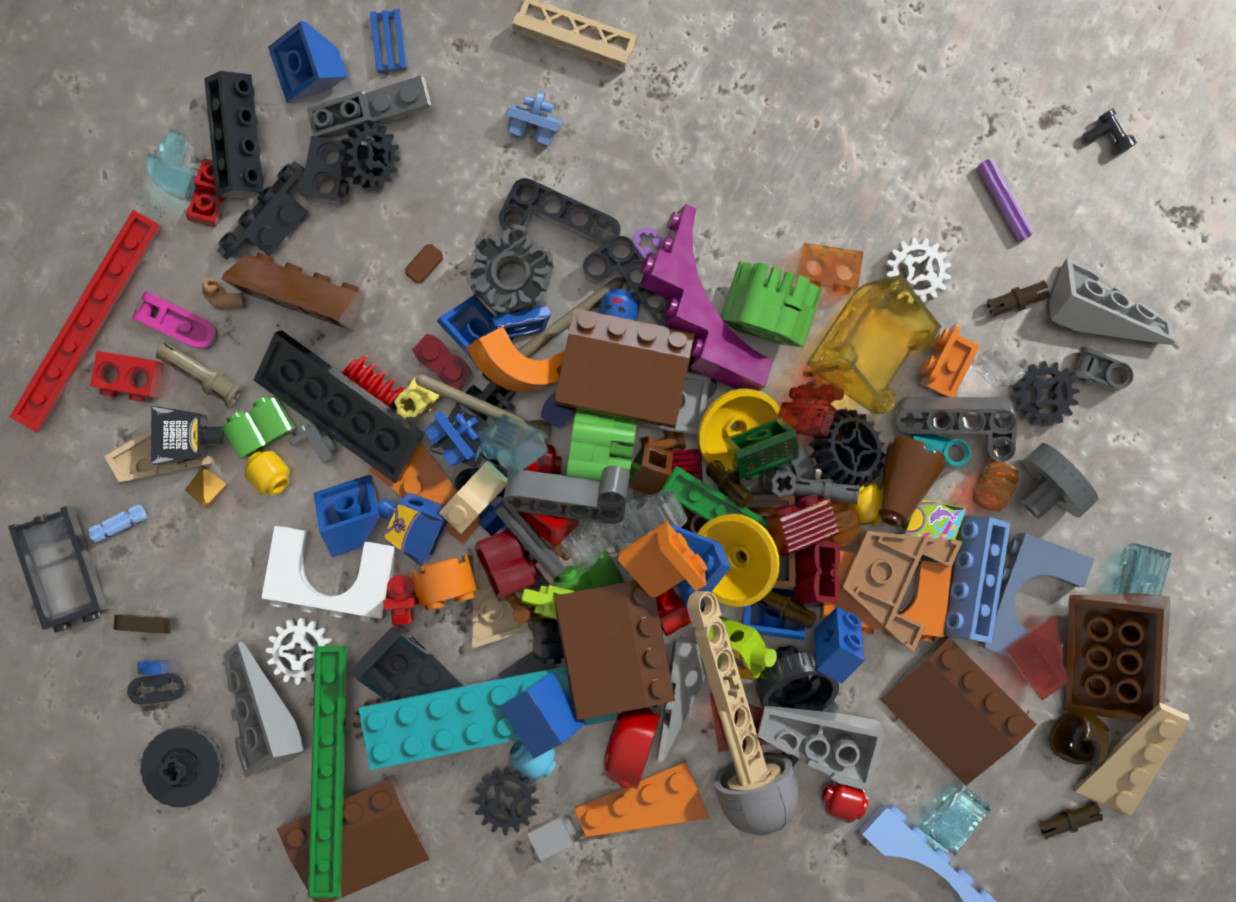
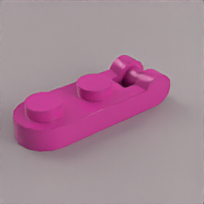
[132,291,216,349]

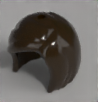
[1048,710,1111,767]

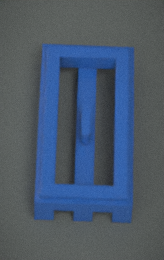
[370,9,407,73]
[486,306,551,338]

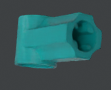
[911,434,971,468]

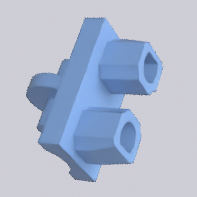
[506,91,564,145]

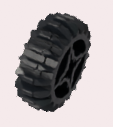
[808,409,886,488]

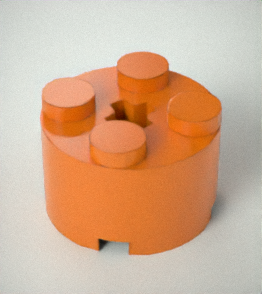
[409,554,478,611]

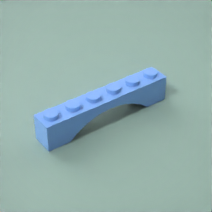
[858,803,997,902]

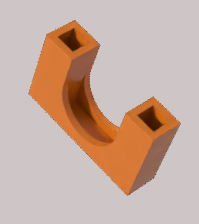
[819,550,952,642]

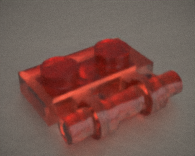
[776,384,844,437]

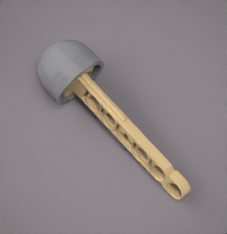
[687,591,799,835]

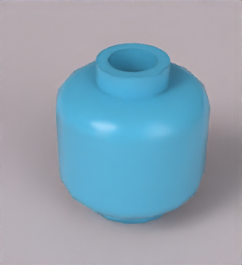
[509,739,556,780]

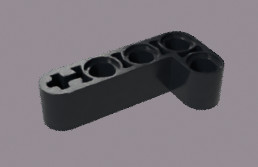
[499,178,621,246]
[583,236,669,326]

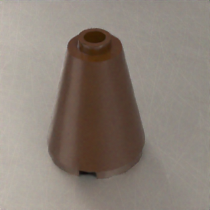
[878,437,946,526]

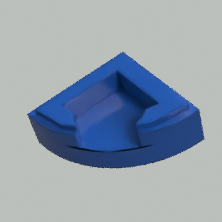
[137,660,168,675]

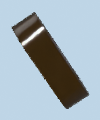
[113,614,173,634]

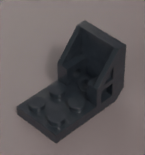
[349,625,464,700]

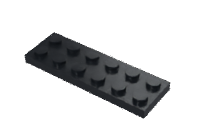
[254,330,425,483]

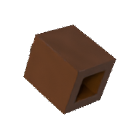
[628,443,673,497]

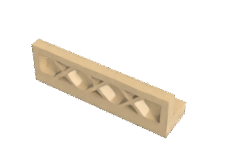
[512,0,637,71]

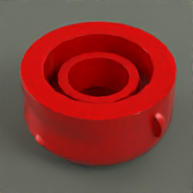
[603,708,660,790]

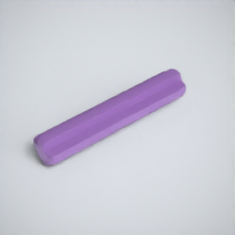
[977,159,1033,242]

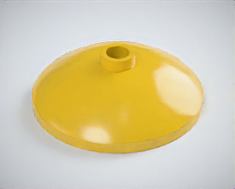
[698,388,785,473]
[697,514,779,607]

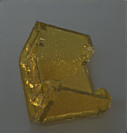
[808,275,942,414]

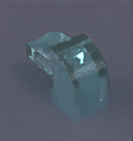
[147,129,198,202]

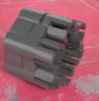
[466,225,555,316]

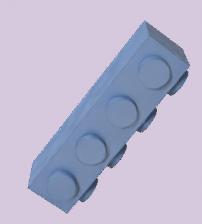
[944,516,1011,643]

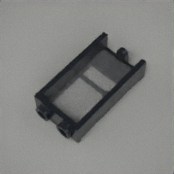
[8,506,109,633]

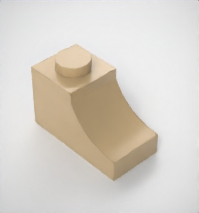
[439,461,507,534]

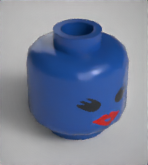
[599,288,640,321]

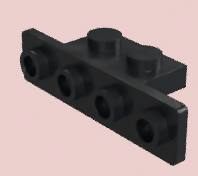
[217,161,308,260]

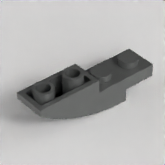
[307,75,432,137]

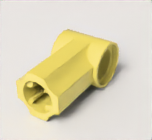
[394,373,442,418]

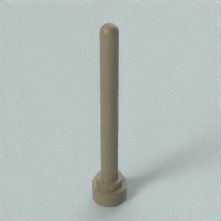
[515,277,623,357]
[415,374,551,444]

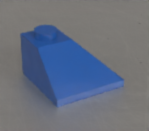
[268,21,348,102]
[314,474,380,557]

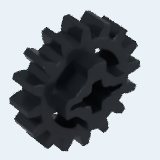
[338,122,400,189]
[1011,361,1080,427]
[473,766,539,835]

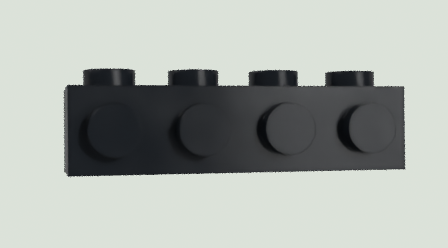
[204,71,264,199]

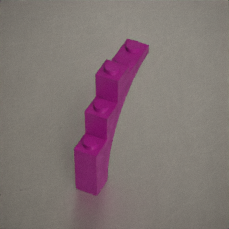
[640,204,773,391]

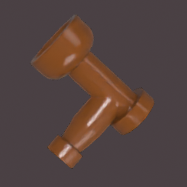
[640,430,686,450]
[505,596,550,624]

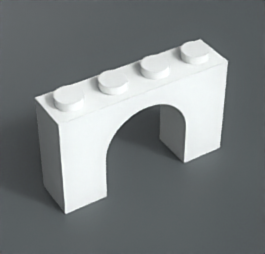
[261,526,398,623]

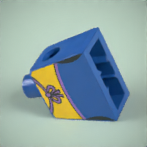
[378,493,448,567]

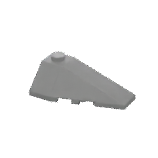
[1049,258,1175,345]
[657,638,707,763]
[224,642,305,777]
[757,706,885,790]

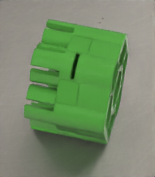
[721,262,823,348]
[566,409,637,481]

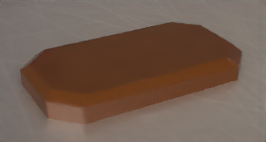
[405,244,443,283]

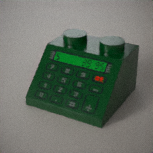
[723,417,799,480]

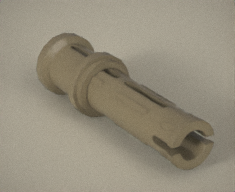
[155,341,244,408]

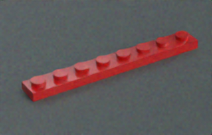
[9,210,162,433]

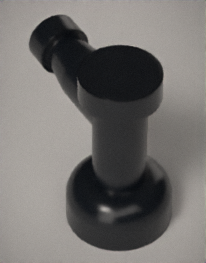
[1083,108,1138,155]

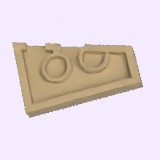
[104,429,215,483]
[472,552,531,649]

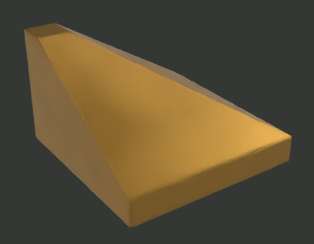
[185,466,228,508]

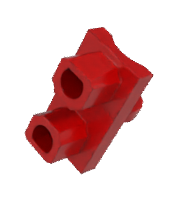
[383,574,418,625]

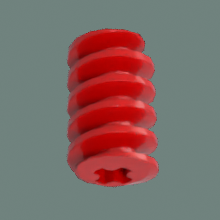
[341,355,404,410]

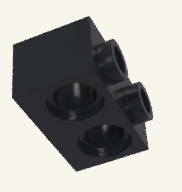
[301,136,349,206]

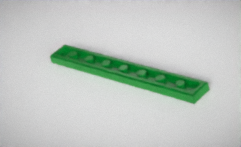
[308,646,348,898]

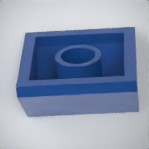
[437,294,515,363]
[741,588,806,640]
[500,671,586,759]

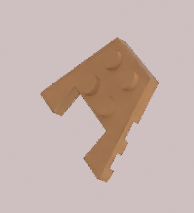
[840,531,962,652]

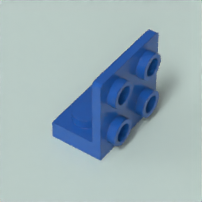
[671,525,731,608]

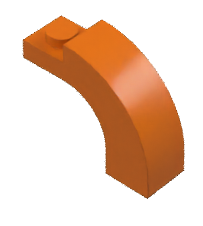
[466,327,565,393]

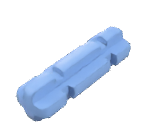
[88,505,147,543]

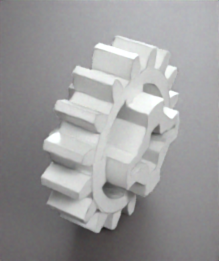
[885,237,952,304]
[266,618,333,685]

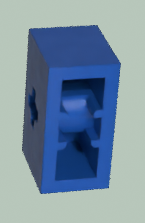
[814,606,865,684]

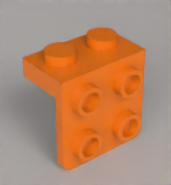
[918,324,980,397]
[618,522,707,597]

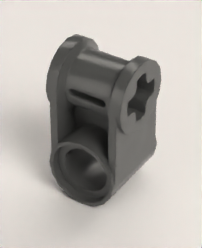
[1070,347,1134,392]

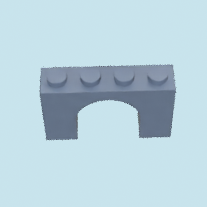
[978,533,1094,673]

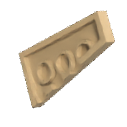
[1074,703,1190,816]

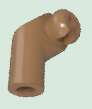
[202,279,245,309]

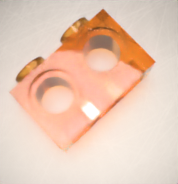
[796,243,864,295]

